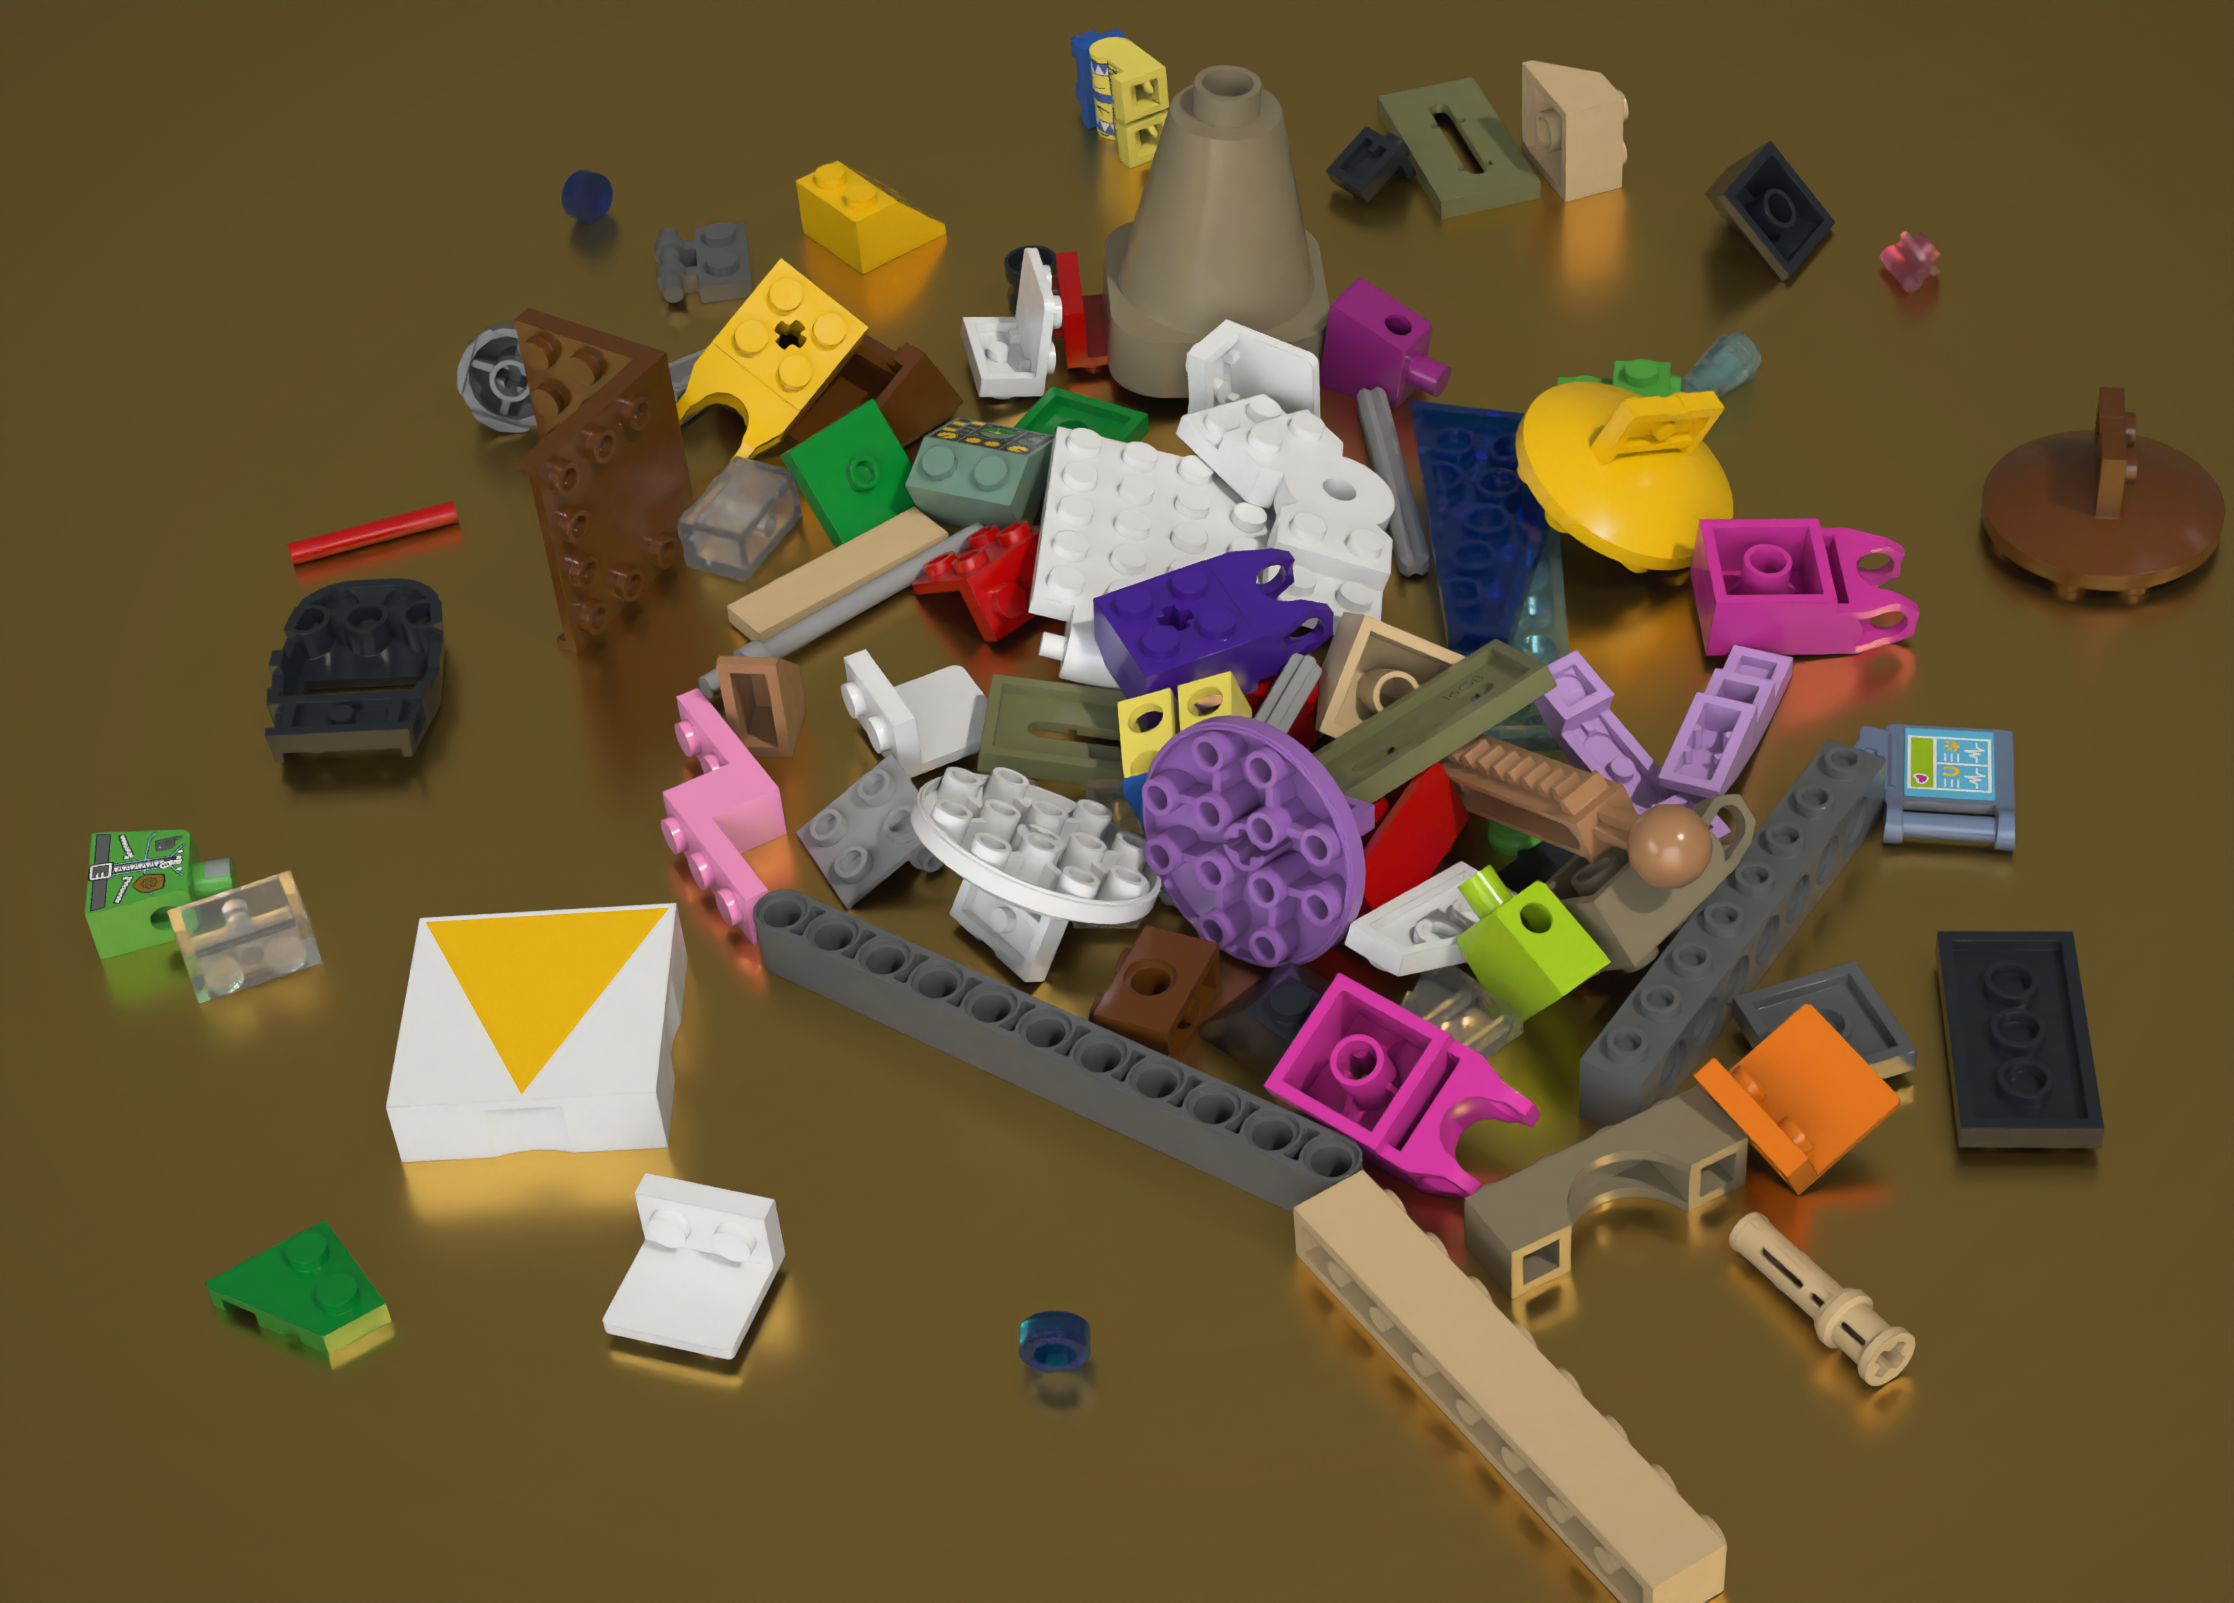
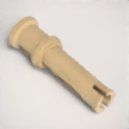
[1729,1212,1916,1386]

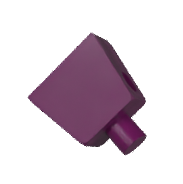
[1319,277,1451,410]

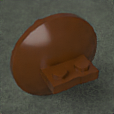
[1981,387,2225,596]

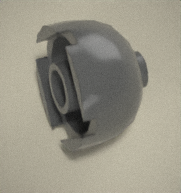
[457,321,537,433]

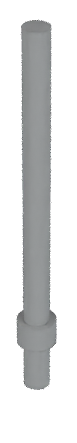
[698,522,984,698]

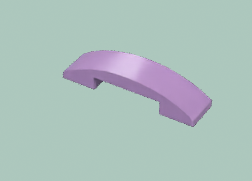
[1534,650,1731,842]

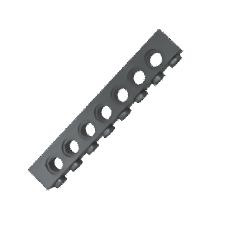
[1579,739,1887,1127]

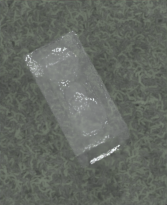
[678,456,802,582]
[167,870,323,1004]

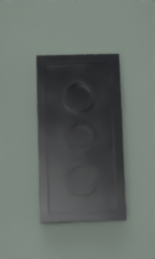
[1935,931,2104,1148]

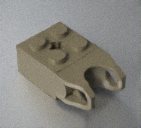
[1545,794,1756,977]

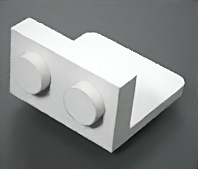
[960,248,1062,399]
[1185,319,1320,418]
[841,649,988,778]

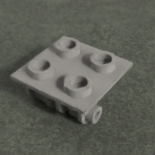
[796,754,944,909]

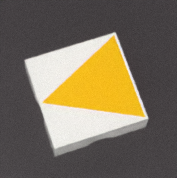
[386,903,688,1162]

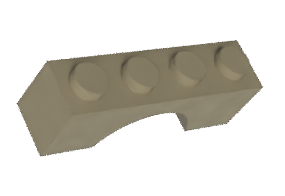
[1464,1085,1748,1300]

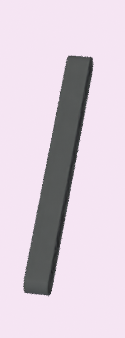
[753,889,1363,1213]

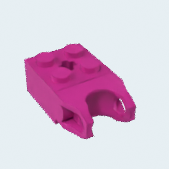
[1690,518,1919,656]
[1263,972,1541,1200]

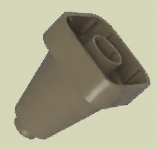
[1103,65,1330,398]

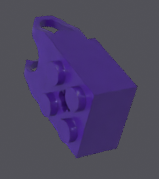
[1093,548,1334,730]

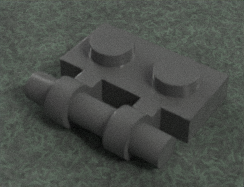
[655,222,753,304]

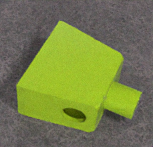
[1457,864,1611,1031]

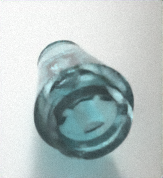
[1681,332,1762,398]

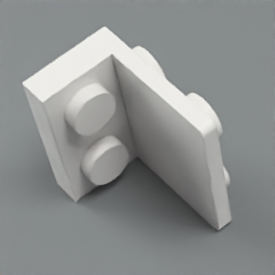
[602,1173,786,1359]

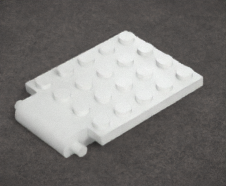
[1028,426,1276,690]

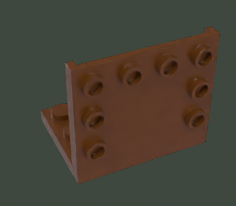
[514,308,700,654]

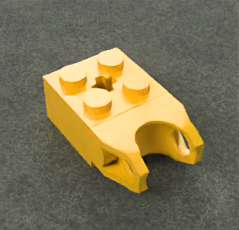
[676,258,868,474]

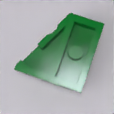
[205,1220,391,1355]

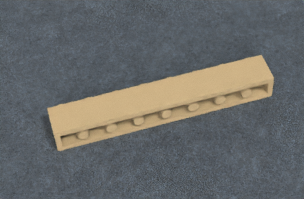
[1293,1170,1728,1603]

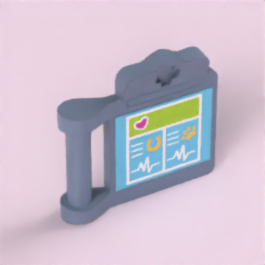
[1853,724,2015,851]

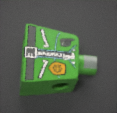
[85,829,238,959]

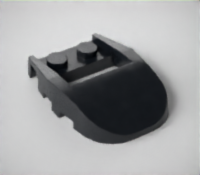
[265,578,445,763]

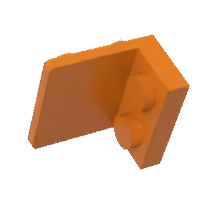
[1693,1004,1901,1196]

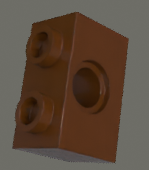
[1089,925,1222,1062]

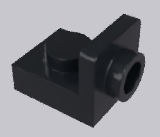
[1326,126,1417,203]

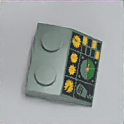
[905,417,1055,530]

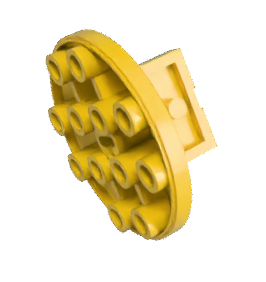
[1515,381,1733,573]

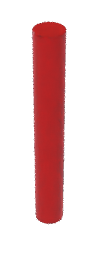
[287,501,459,565]

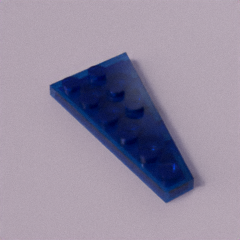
[1411,400,1550,652]

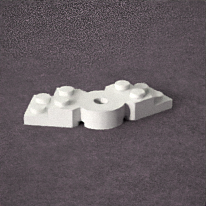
[1176,393,1395,635]

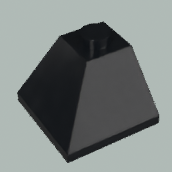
[1704,140,1836,281]
[1199,962,1331,1081]

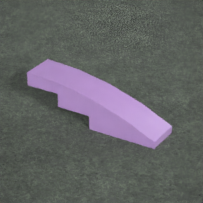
[1658,645,1793,798]

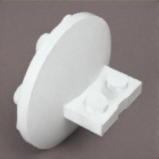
[910,767,1161,982]

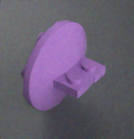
[1142,715,1375,968]

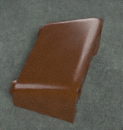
[720,334,963,449]

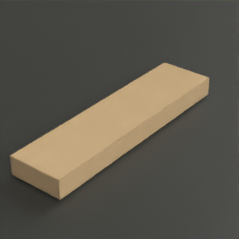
[726,507,948,642]

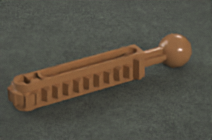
[1440,734,1713,889]

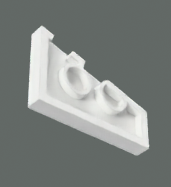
[1344,861,1517,977]

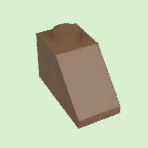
[716,655,806,758]

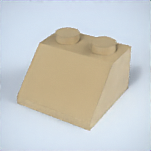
[1522,60,1628,203]
[1315,612,1465,755]

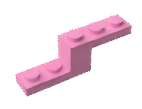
[661,688,787,945]

